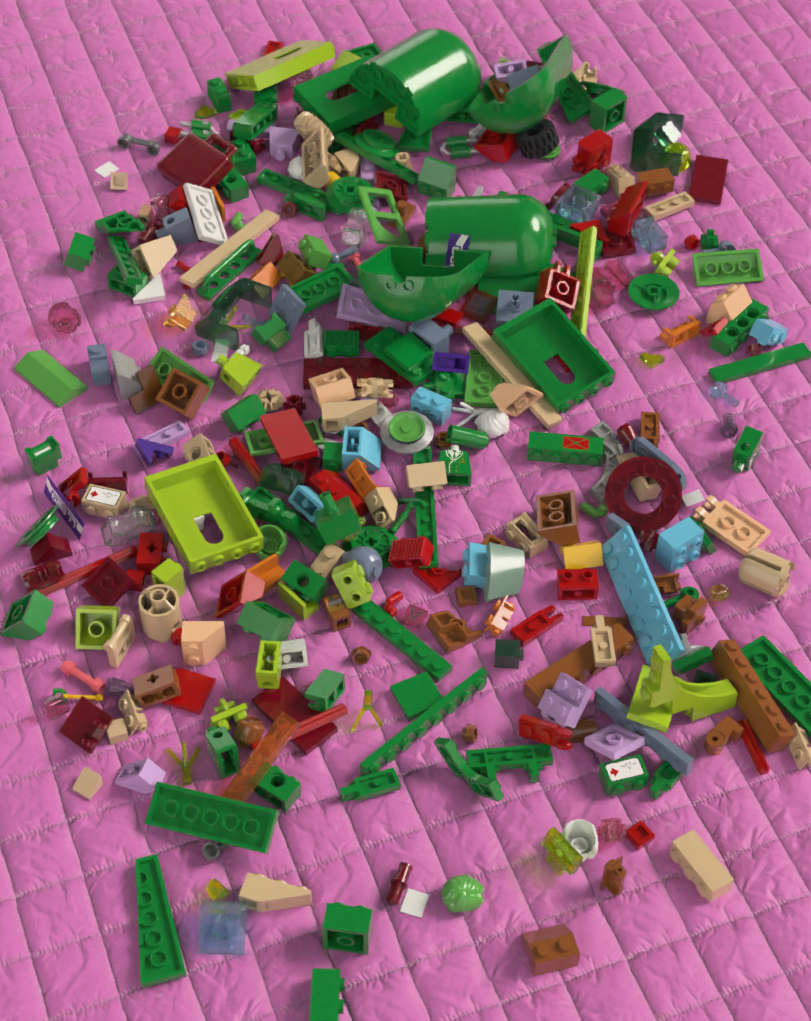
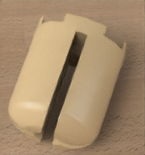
[739,548,796,599]

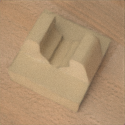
[110,172,128,190]

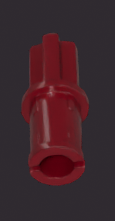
[386,862,413,905]

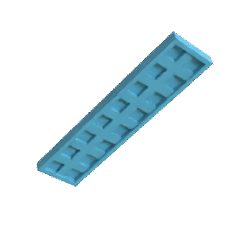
[602,525,685,667]

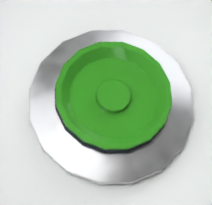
[380,411,434,455]

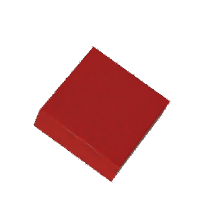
[624,820,655,850]

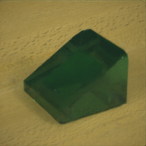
[693,669,717,683]

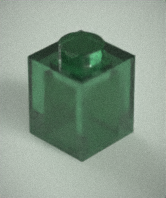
[652,121,682,150]
[494,639,524,669]

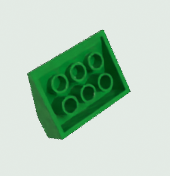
[477,266,548,315]

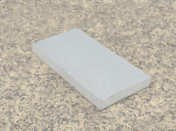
[183,183,228,245]

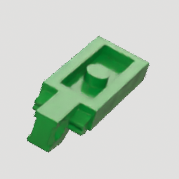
[284,192,326,221]
[649,753,694,800]
[340,768,401,802]

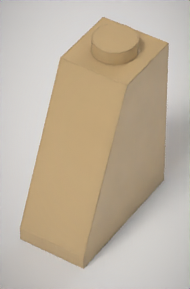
[131,235,177,280]

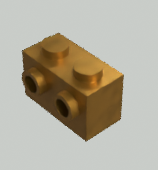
[276,250,316,286]

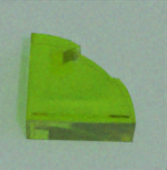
[194,105,217,119]
[639,352,665,369]
[206,878,229,901]

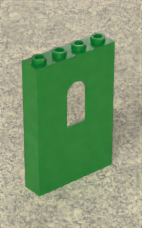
[293,54,397,134]
[492,297,616,414]

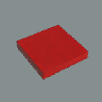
[162,667,216,715]

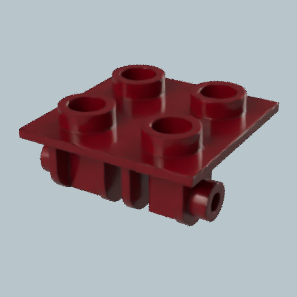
[19,559,66,591]

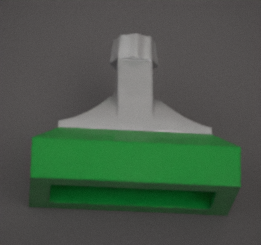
[672,633,715,676]

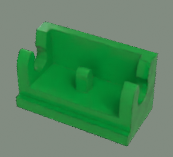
[305,668,345,712]

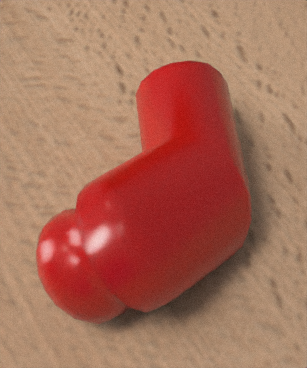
[383,591,403,618]

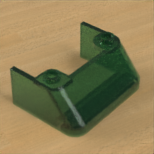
[630,112,684,176]
[195,278,272,351]

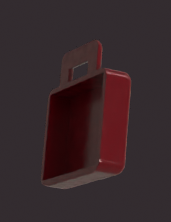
[157,133,238,190]

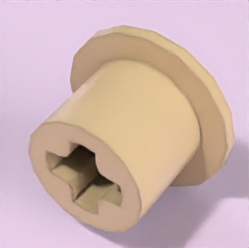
[395,152,413,170]

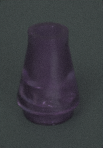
[719,413,738,439]
[104,677,134,697]

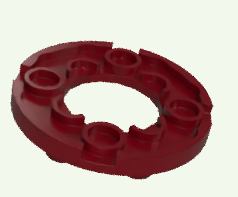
[605,456,682,533]

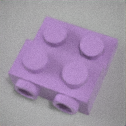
[538,672,593,728]

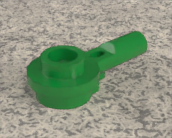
[664,586,699,608]

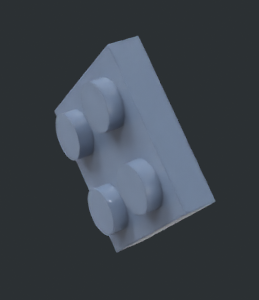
[268,284,306,334]

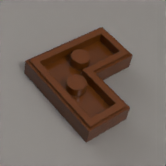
[127,365,162,414]

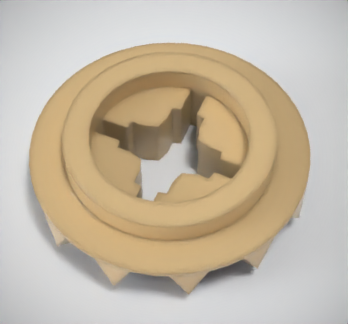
[257,387,284,412]

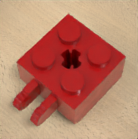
[571,129,613,175]
[534,260,580,314]

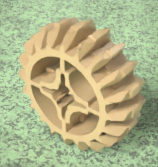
[294,111,334,148]

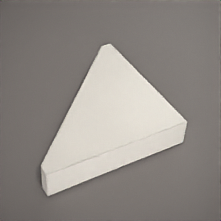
[133,274,166,305]

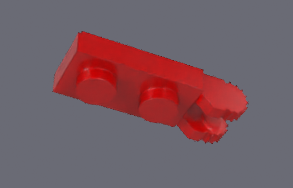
[510,605,564,647]
[519,714,573,751]

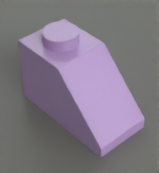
[494,59,527,84]
[114,758,166,794]

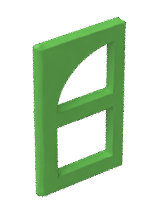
[357,186,410,246]

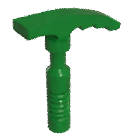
[389,498,426,534]

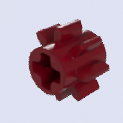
[283,395,306,416]
[637,529,659,552]

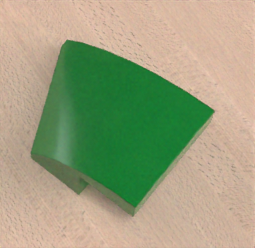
[95,210,146,234]

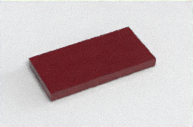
[689,154,729,205]
[252,676,338,755]

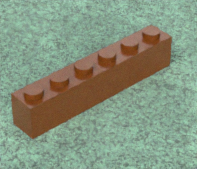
[523,623,634,710]
[710,639,796,753]

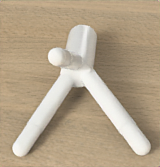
[452,402,490,427]

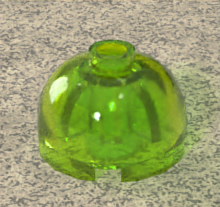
[658,142,691,173]

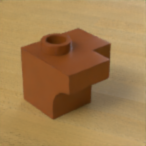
[672,594,707,635]

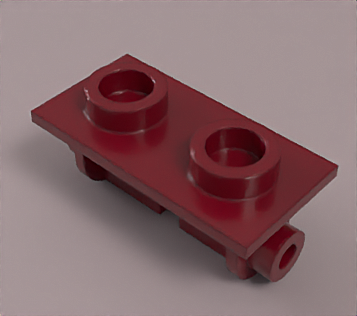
[351,116,380,137]
[137,218,165,246]
[348,321,384,341]

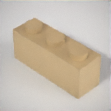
[670,829,734,903]

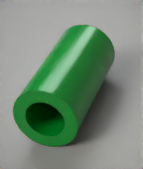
[446,424,489,450]

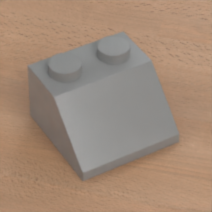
[110,350,142,401]

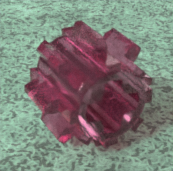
[598,818,626,842]

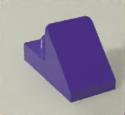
[432,351,470,374]
[135,438,174,467]

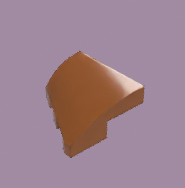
[426,610,482,653]

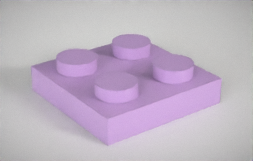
[584,723,645,760]

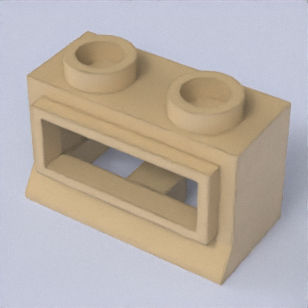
[505,512,549,559]

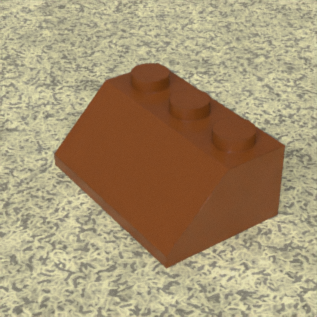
[536,489,580,546]

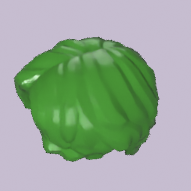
[256,524,287,561]
[441,874,484,913]

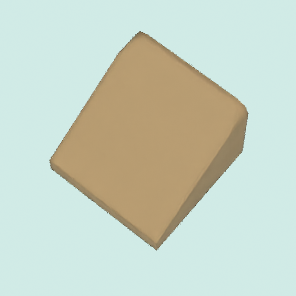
[72,767,103,800]

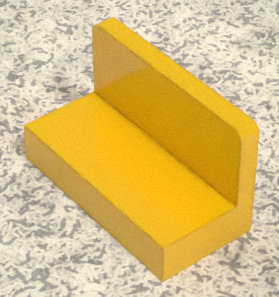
[559,540,604,569]

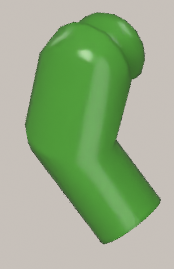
[231,212,246,232]
[580,502,609,518]

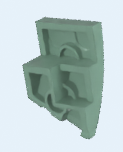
[483,542,525,603]

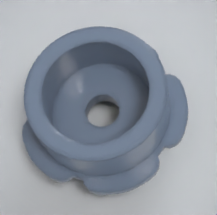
[192,340,209,356]

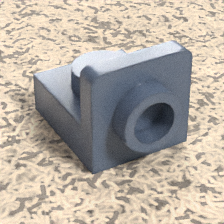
[606,513,630,535]

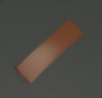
[583,613,627,628]

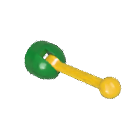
[52,688,104,705]

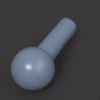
[329,246,359,263]

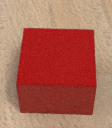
[164,126,183,145]
[126,568,146,592]

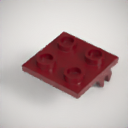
[59,696,114,754]

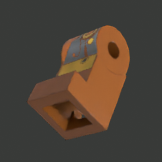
[322,593,351,632]
[704,716,744,755]

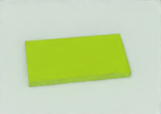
[626,664,682,733]

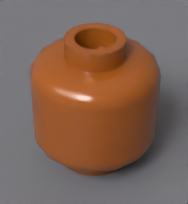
[234,716,265,749]

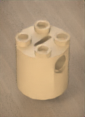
[138,584,182,643]

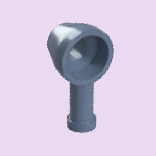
[703,240,736,253]

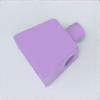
[270,127,301,161]

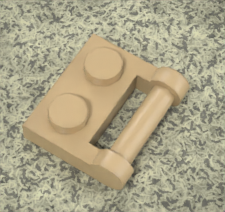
[103,614,136,668]

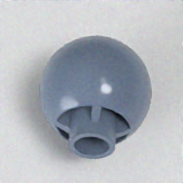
[341,546,383,584]

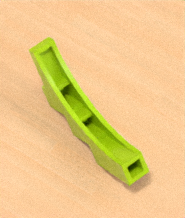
[640,644,738,721]

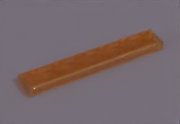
[221,711,301,802]

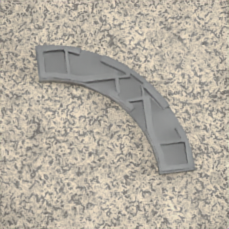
[589,421,624,503]

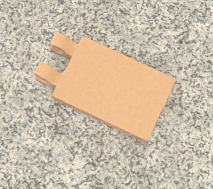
[693,495,771,556]

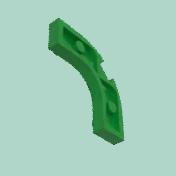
[433,737,505,802]

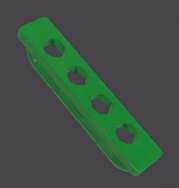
[196,239,262,301]

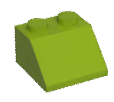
[75,605,121,650]

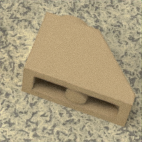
[334,149,360,177]

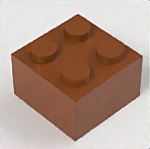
[156,367,210,420]

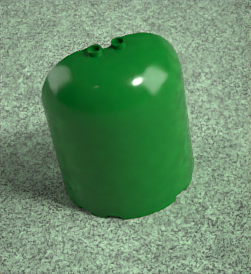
[348,28,481,136]
[467,34,573,134]
[425,194,557,277]
[357,245,489,322]

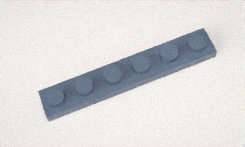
[594,686,693,777]

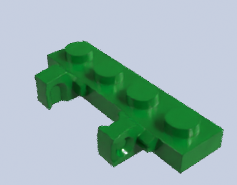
[239,487,300,533]
[466,744,554,783]

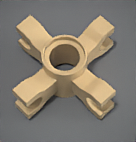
[357,378,393,398]

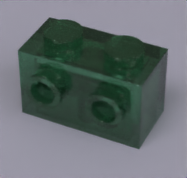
[259,463,306,496]

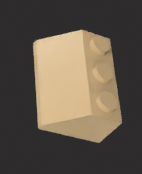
[302,126,330,190]

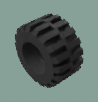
[515,119,559,159]

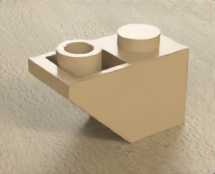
[363,487,398,529]

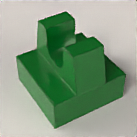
[700,229,719,251]

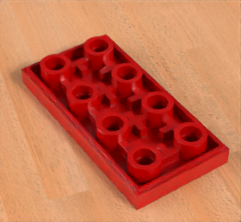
[260,408,318,464]

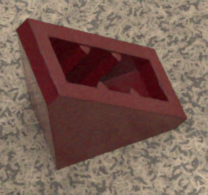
[255,233,284,265]
[30,532,73,566]

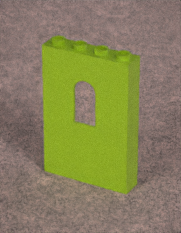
[224,40,336,91]
[144,454,264,574]

